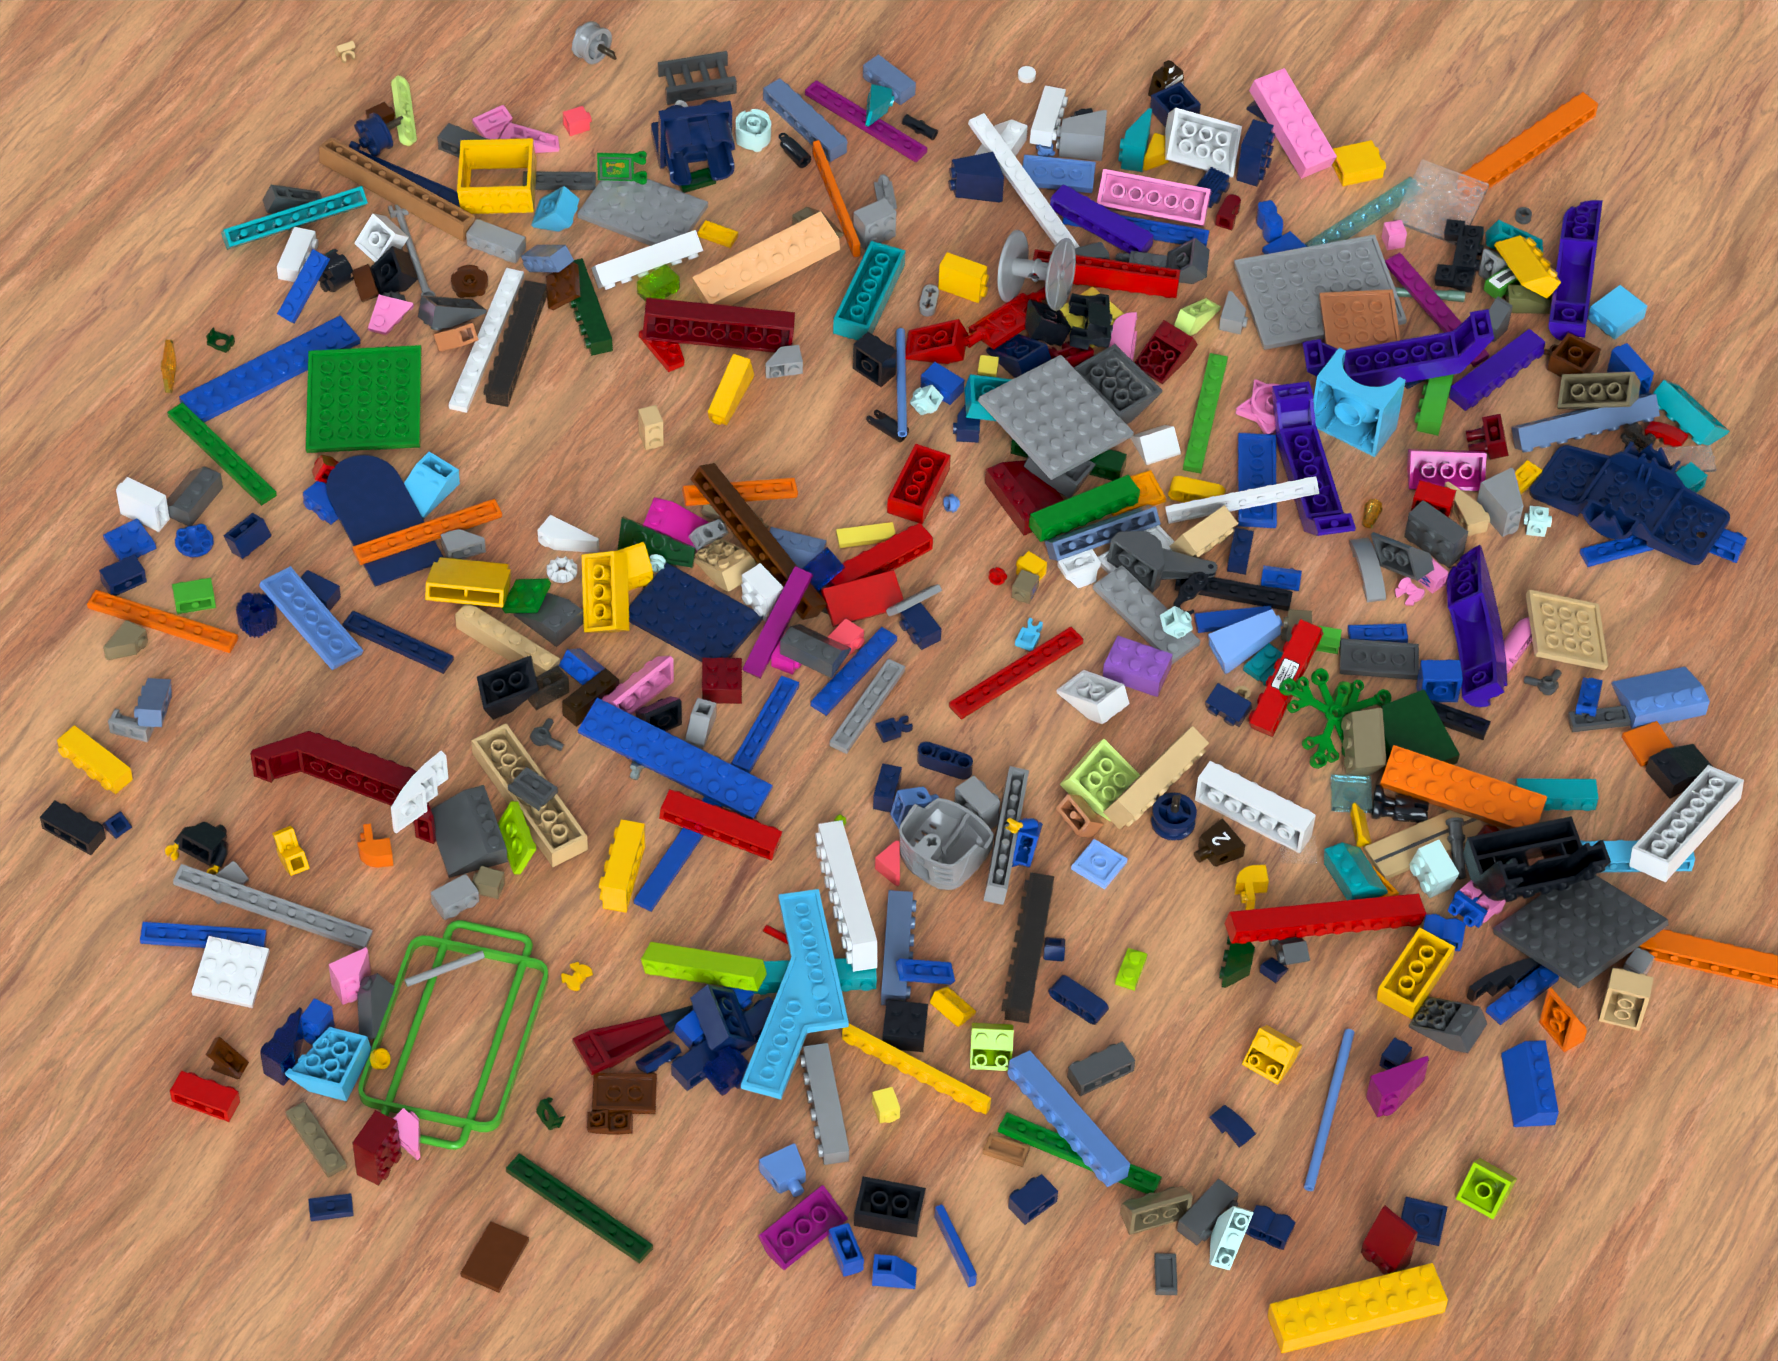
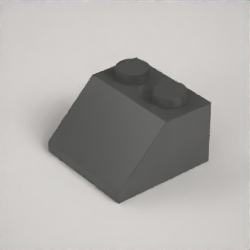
[1166,238,1210,284]

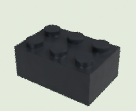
[854,1176,926,1237]

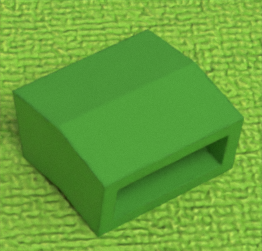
[1316,626,1342,654]

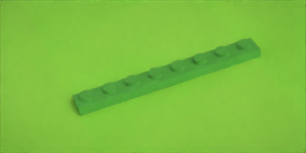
[1183,353,1228,474]

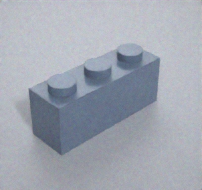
[863,54,916,105]
[521,245,574,272]
[134,678,172,727]

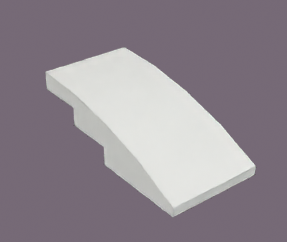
[391,751,448,833]

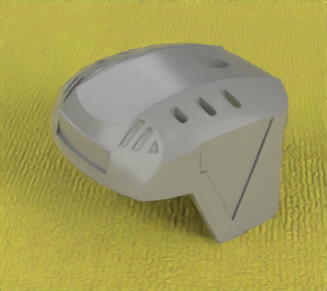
[899,798,994,890]

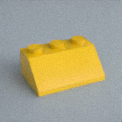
[617,542,653,592]

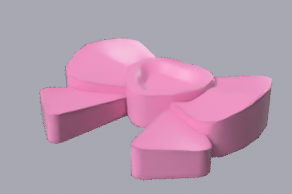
[1395,577,1425,606]

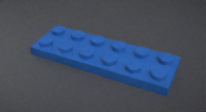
[1238,433,1277,528]

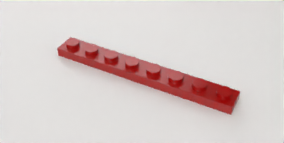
[949,627,1084,720]

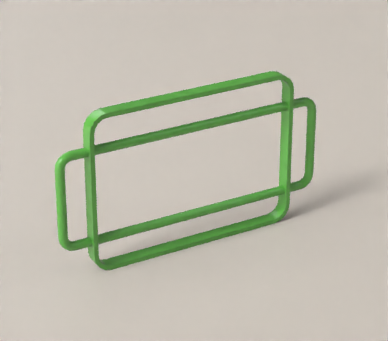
[358,920,549,1150]

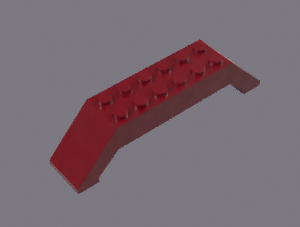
[250,731,436,844]

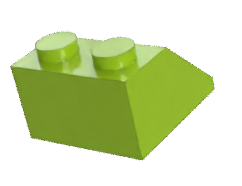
[1456,1158,1517,1219]

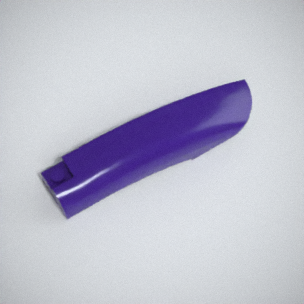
[1549,200,1603,341]
[1447,545,1508,707]

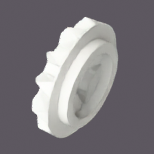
[547,556,578,583]

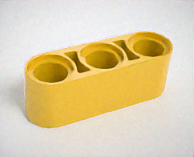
[1168,476,1226,503]

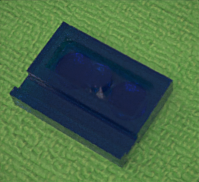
[802,547,845,592]

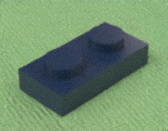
[635,1041,682,1074]
[308,1193,354,1222]

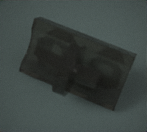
[1620,422,1656,452]

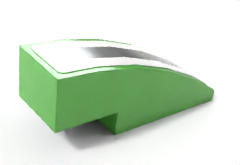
[1484,267,1521,299]

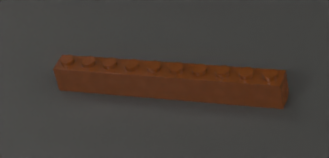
[690,463,827,620]

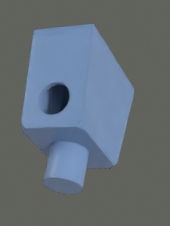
[890,787,939,829]
[759,1143,806,1197]

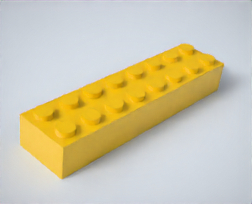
[1267,1263,1448,1354]

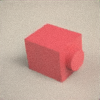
[563,106,592,136]

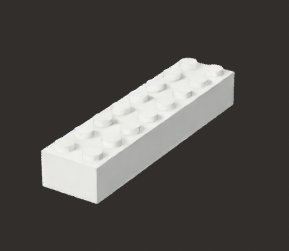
[1629,765,1744,882]
[815,820,877,972]

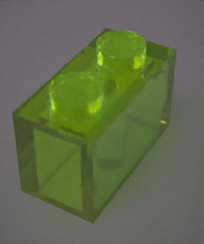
[637,264,680,301]

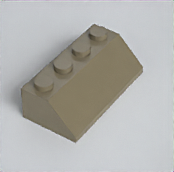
[1557,372,1641,409]

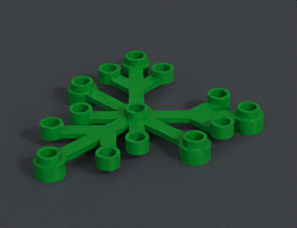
[1279,668,1392,769]

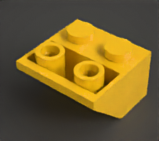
[1242,1025,1302,1085]

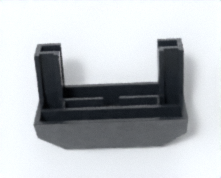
[1463,816,1611,902]

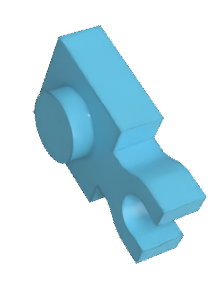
[1015,618,1043,651]

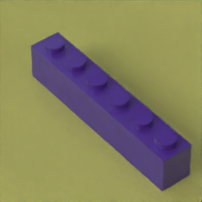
[1050,184,1154,254]
[1449,329,1546,411]

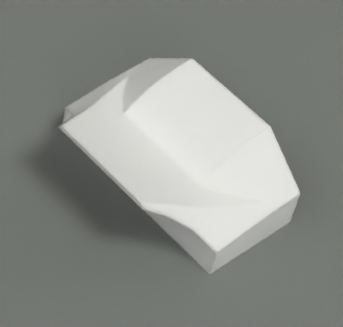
[1057,549,1101,588]

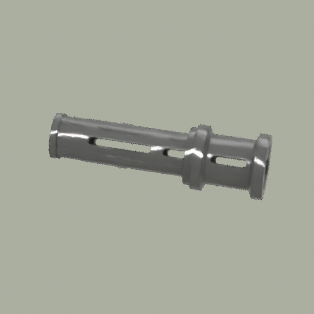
[1445,817,1467,880]

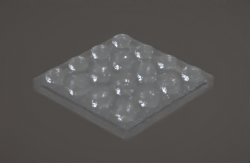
[1393,159,1489,245]

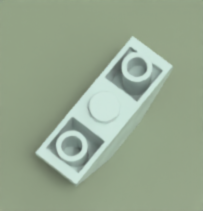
[1209,1206,1253,1270]

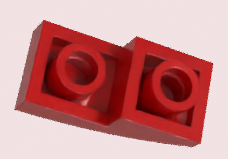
[1645,421,1688,447]

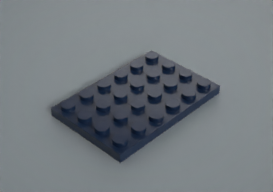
[629,563,763,662]

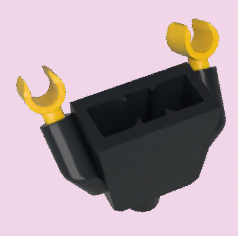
[165,822,228,874]

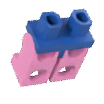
[1448,880,1506,928]

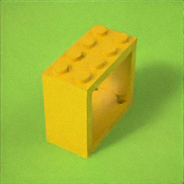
[457,138,537,214]

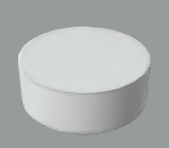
[1018,66,1036,83]

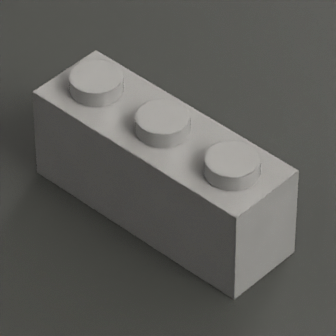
[466,219,526,264]

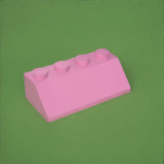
[601,656,674,715]

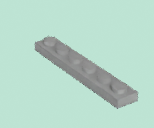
[829,659,905,754]

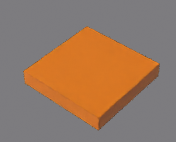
[1622,721,1674,767]

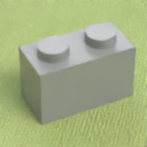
[430,874,479,920]

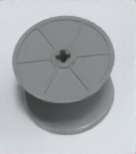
[998,230,1076,311]

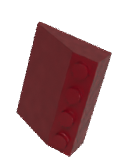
[985,460,1064,536]

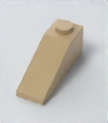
[1444,482,1490,536]

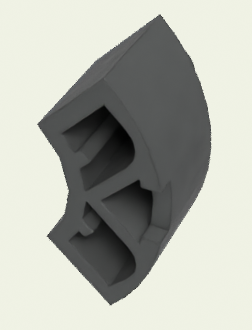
[1269,937,1310,965]

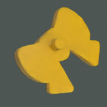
[561,962,593,991]

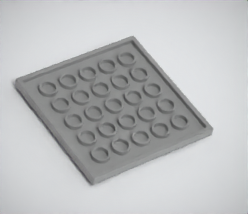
[978,355,1134,480]

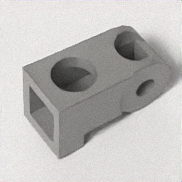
[689,519,729,551]

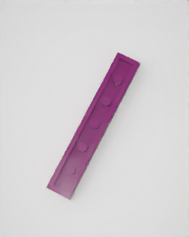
[742,566,813,679]

